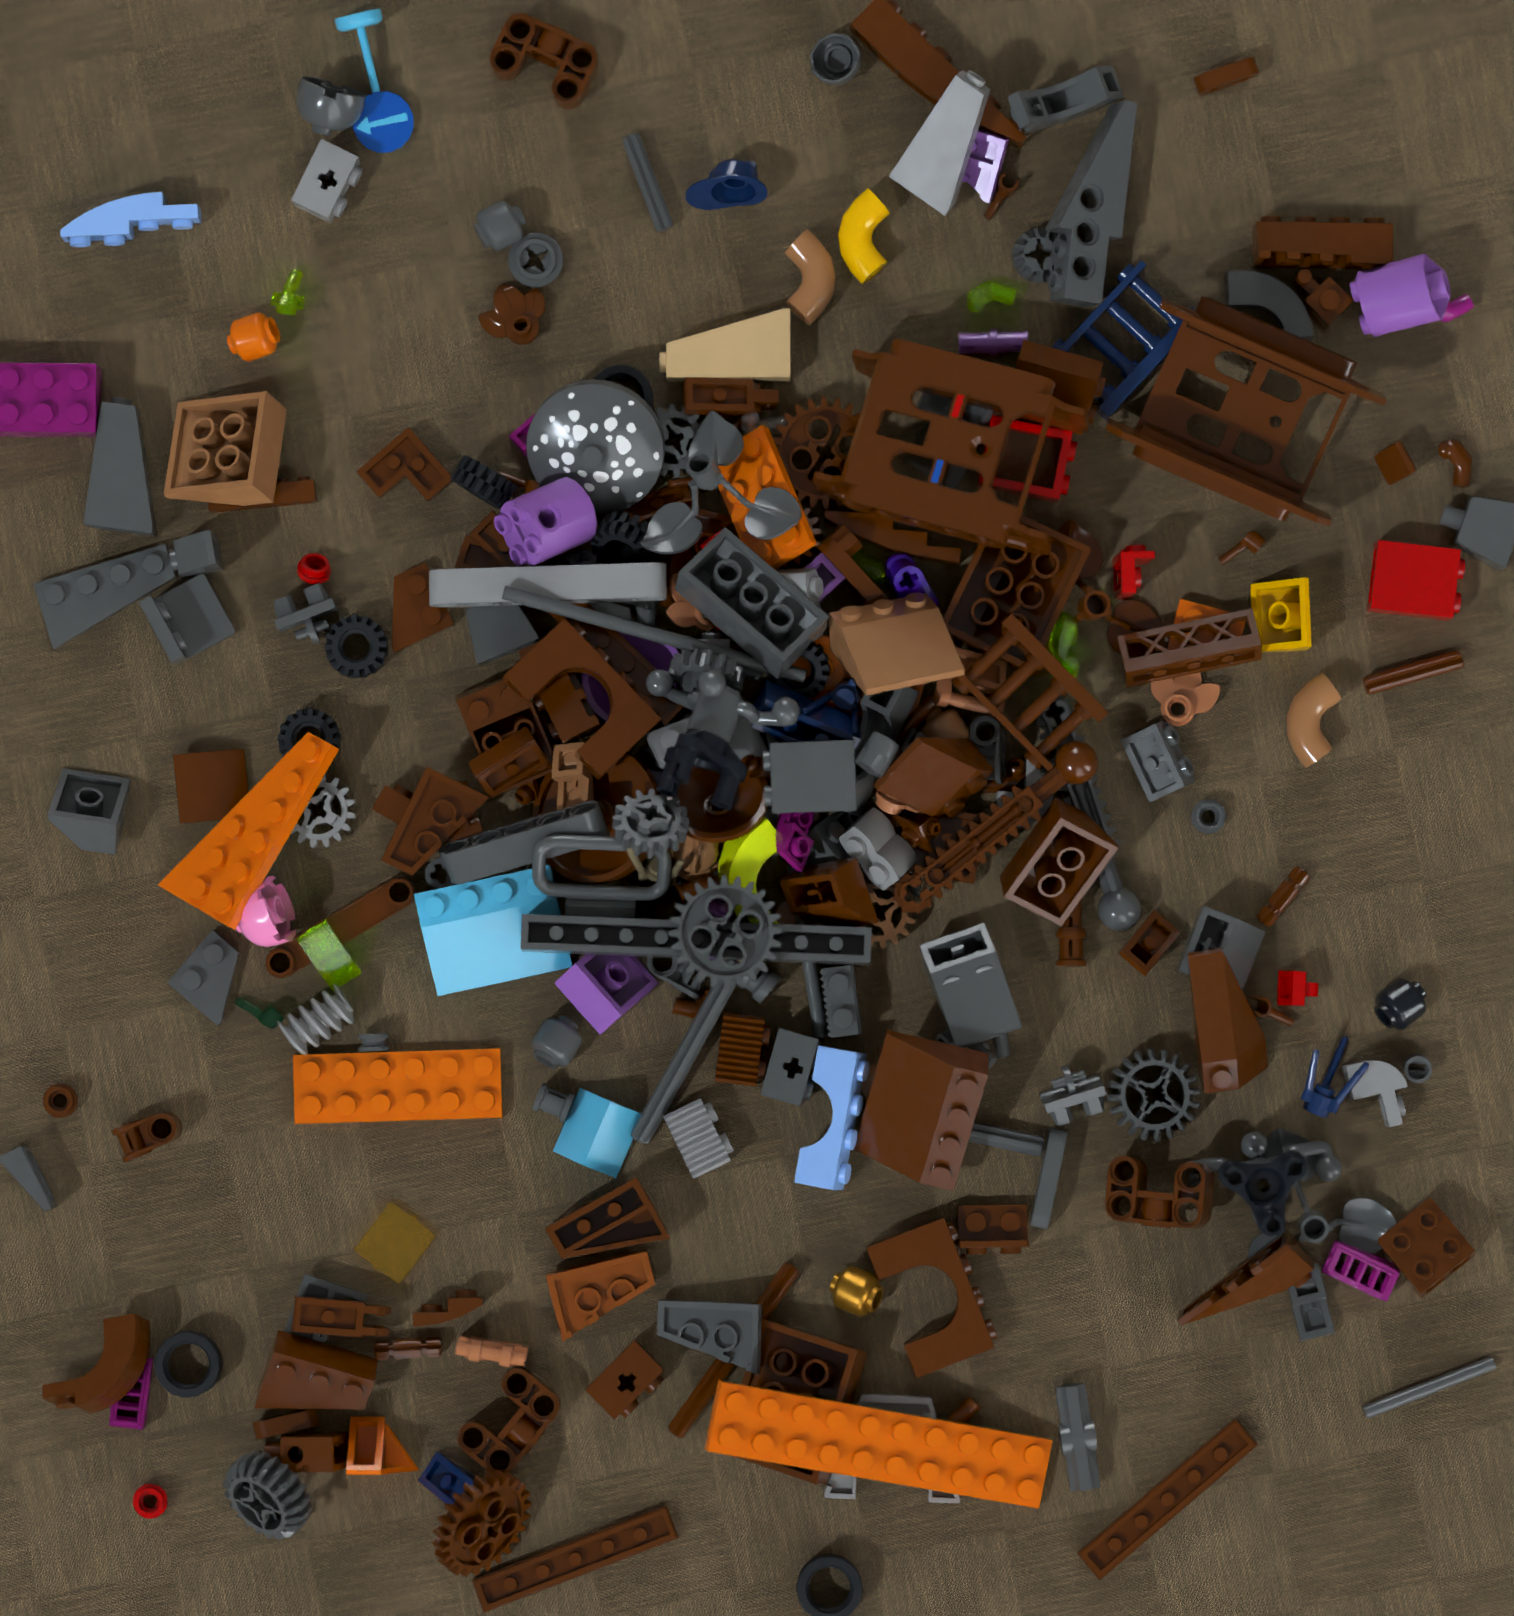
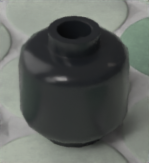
[1374,978,1426,1029]

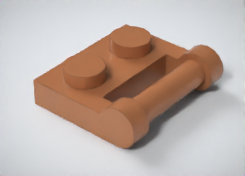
[933,647,1007,721]

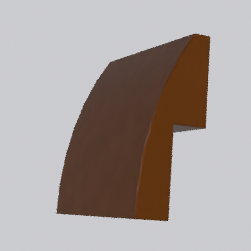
[173,749,249,824]

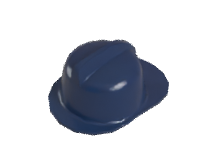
[685,159,768,210]

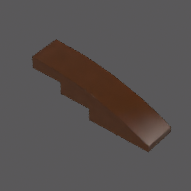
[824,510,961,565]

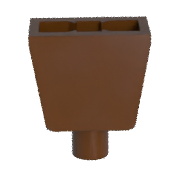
[264,1431,349,1472]

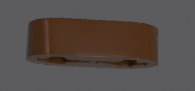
[1193,57,1260,96]
[252,1409,320,1439]

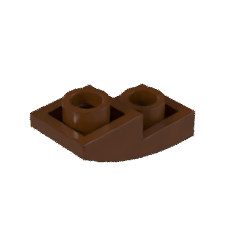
[413,1289,484,1326]

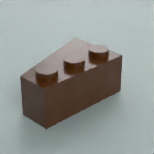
[516,640,601,744]
[545,1176,671,1259]
[254,1330,378,1409]

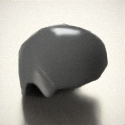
[810,33,862,86]

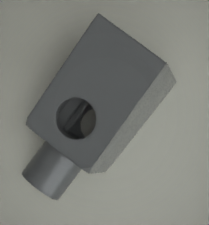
[1439,496,1514,571]
[465,605,540,666]

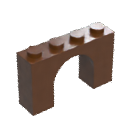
[502,618,661,780]
[866,1216,998,1378]

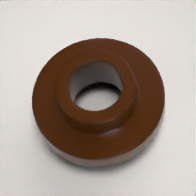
[43,1083,78,1118]

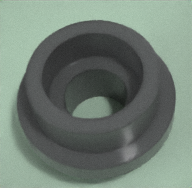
[1191,799,1226,834]

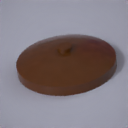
[532,753,660,884]

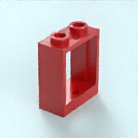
[977,415,1077,503]

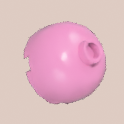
[236,876,296,947]

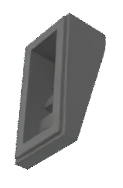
[0,1145,58,1211]

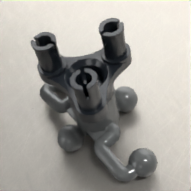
[646,669,799,810]
[1189,1131,1342,1237]

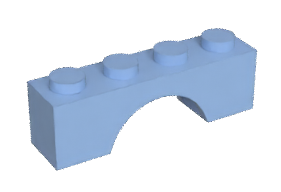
[794,1046,869,1190]

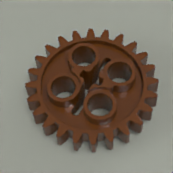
[773,397,861,509]
[432,1469,532,1577]

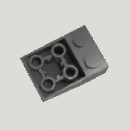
[919,923,1022,1048]

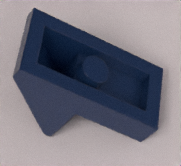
[418,1451,475,1504]

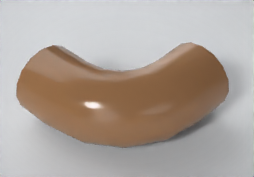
[784,229,836,325]
[1286,672,1341,768]

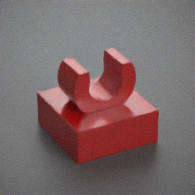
[1277,970,1318,1006]

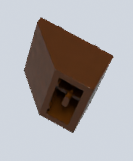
[780,857,879,927]

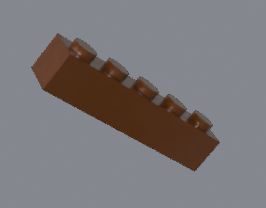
[208,476,318,513]

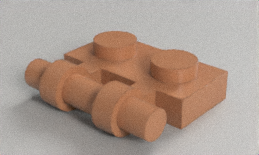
[455,1334,529,1368]

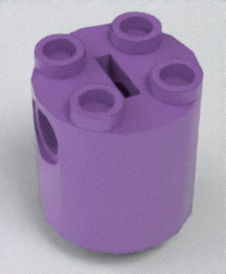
[1350,253,1451,337]
[494,477,597,566]

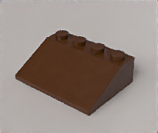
[943,514,1092,668]
[854,1030,989,1191]
[734,1319,868,1485]

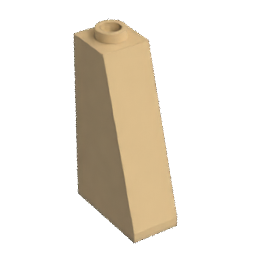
[660,308,790,382]

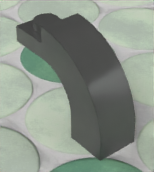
[1007,65,1124,133]
[1224,270,1313,376]

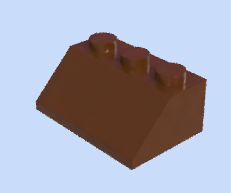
[1000,798,1119,926]

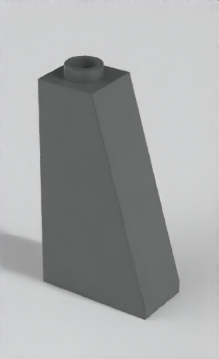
[83,397,157,537]

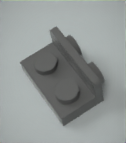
[1121,720,1195,803]

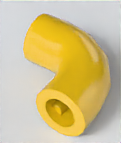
[838,188,890,285]

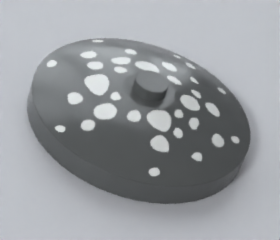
[526,379,665,514]

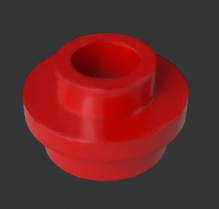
[296,553,331,585]
[133,1483,168,1519]

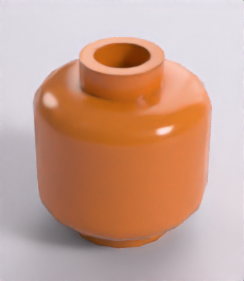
[227,312,281,362]

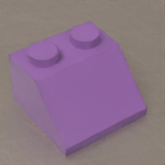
[554,954,659,1035]

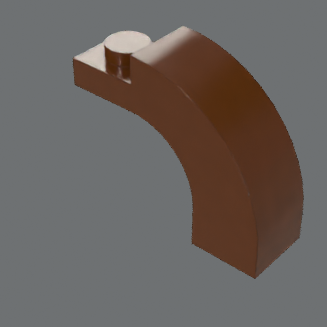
[42,1313,150,1414]

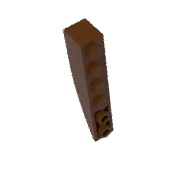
[850,0,1027,149]

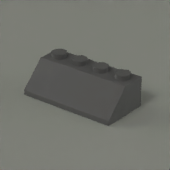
[674,527,829,679]

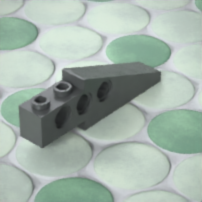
[1045,100,1137,307]

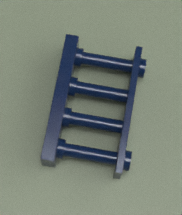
[1052,260,1195,421]

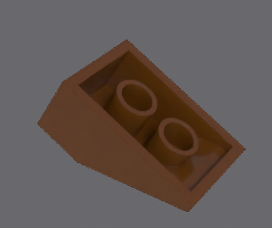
[873,737,995,817]

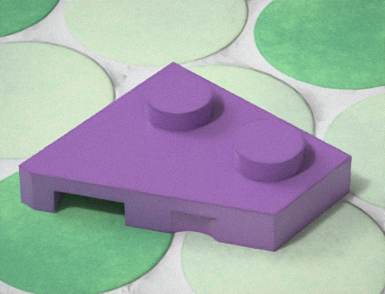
[963,129,1009,203]

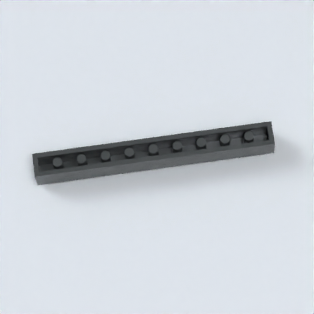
[521,914,872,965]

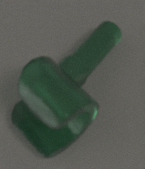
[235,997,284,1029]

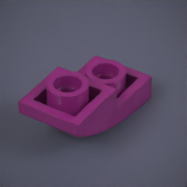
[776,812,816,871]

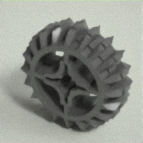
[1107,1048,1201,1141]
[223,1450,312,1540]

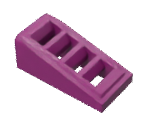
[1321,1239,1400,1302]
[109,1358,154,1429]

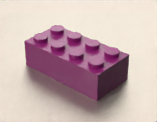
[0,363,102,437]

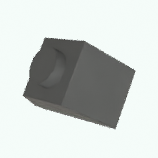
[169,530,224,578]

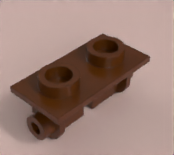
[874,805,942,852]

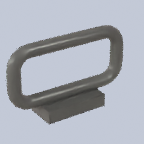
[532,835,672,918]

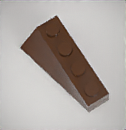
[1252,216,1393,269]

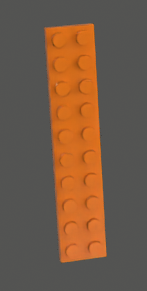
[705,1380,1053,1509]

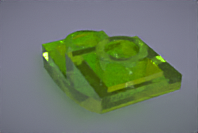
[1049,612,1079,679]
[296,920,362,991]

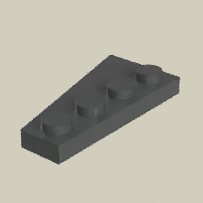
[34,544,177,650]

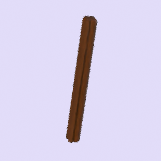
[668,1262,800,1438]

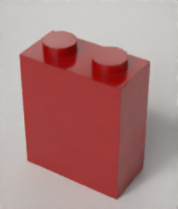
[1367,540,1465,621]

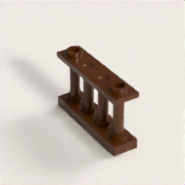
[951,612,1108,771]

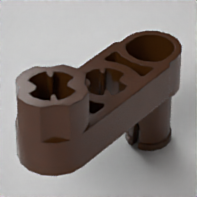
[817,524,889,606]

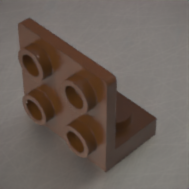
[1378,1198,1475,1299]

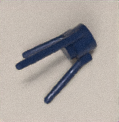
[801,678,863,733]
[1301,1036,1369,1118]

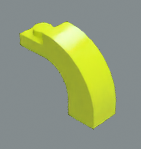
[718,816,778,924]

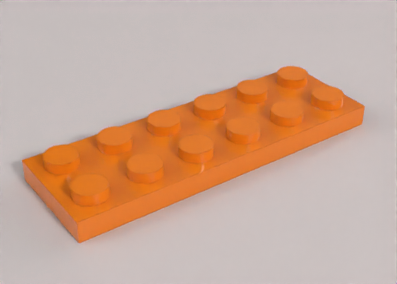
[293,1048,503,1124]

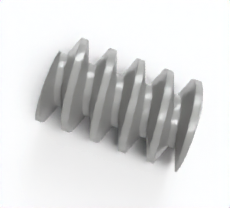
[277,983,355,1055]

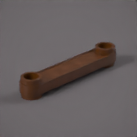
[265,877,416,978]

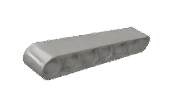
[429,563,667,607]

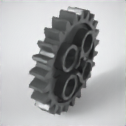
[669,875,783,990]

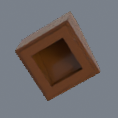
[1374,441,1416,485]

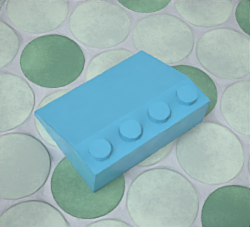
[414,865,573,996]

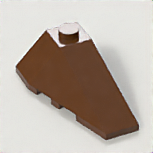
[1187,948,1268,1094]
[1177,1230,1314,1325]

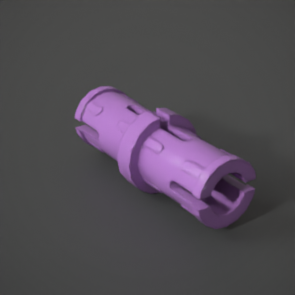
[959,329,1028,356]

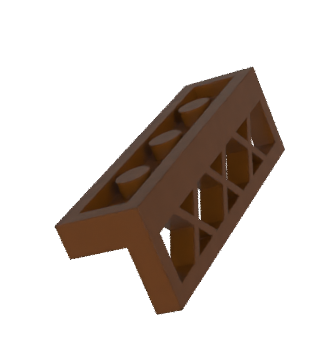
[1117,608,1262,687]

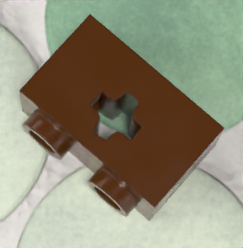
[585,1339,664,1420]

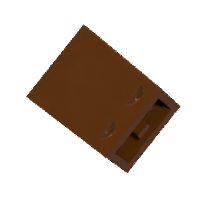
[455,675,553,796]

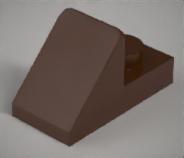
[1118,910,1180,977]

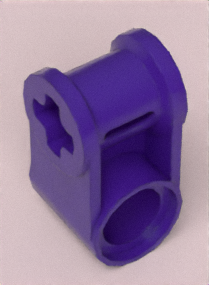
[884,553,940,607]

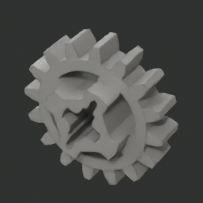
[290,774,356,848]

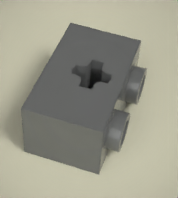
[760,1028,819,1106]

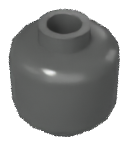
[473,200,526,251]
[531,1016,582,1069]

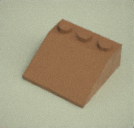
[164,391,287,506]
[829,593,965,696]

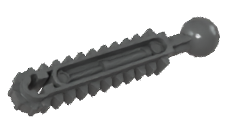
[1034,695,1141,932]

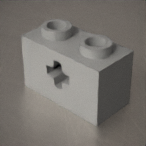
[291,139,363,223]

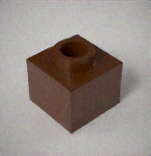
[372,783,413,824]

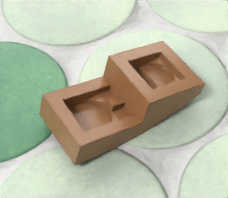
[552,742,594,810]

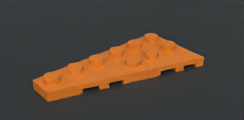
[158,732,339,930]

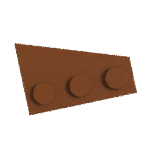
[546,1248,655,1342]

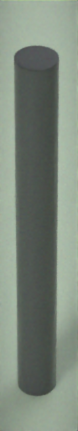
[1362,1356,1496,1419]

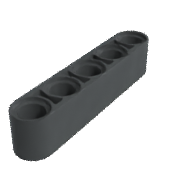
[439,801,610,884]

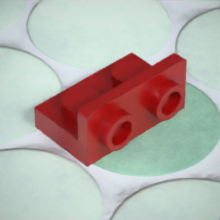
[1112,545,1155,600]

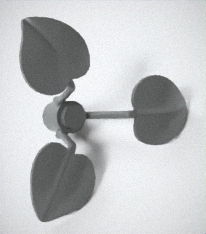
[641,411,802,554]
[1247,1128,1397,1260]

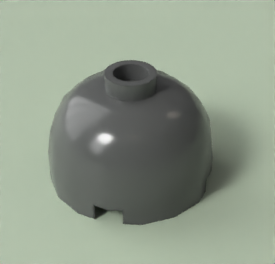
[296,76,366,136]

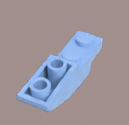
[60,192,202,247]

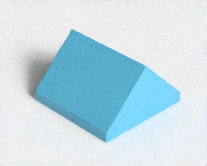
[553,1088,641,1178]

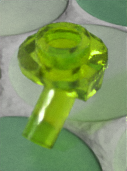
[270,269,304,316]

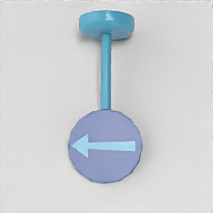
[334,9,414,153]

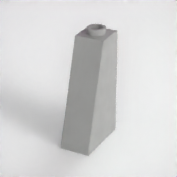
[889,70,991,216]

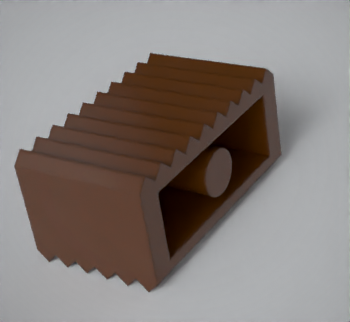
[715,1012,771,1086]

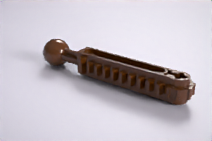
[893,741,1098,914]

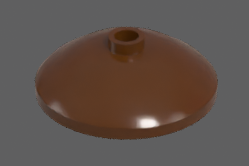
[668,767,768,842]

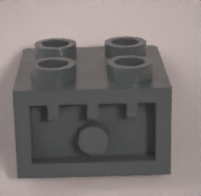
[139,573,236,666]

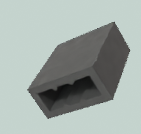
[763,740,857,813]

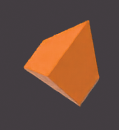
[346,1416,419,1475]

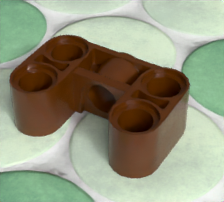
[490,13,598,110]
[1105,1155,1215,1229]
[457,1366,561,1474]

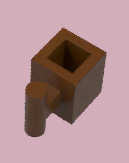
[1293,269,1354,331]

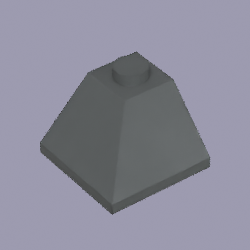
[48,768,130,855]

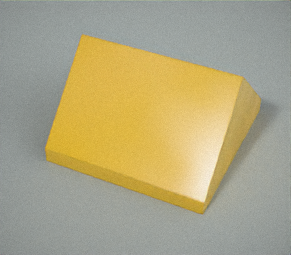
[1250,577,1312,652]

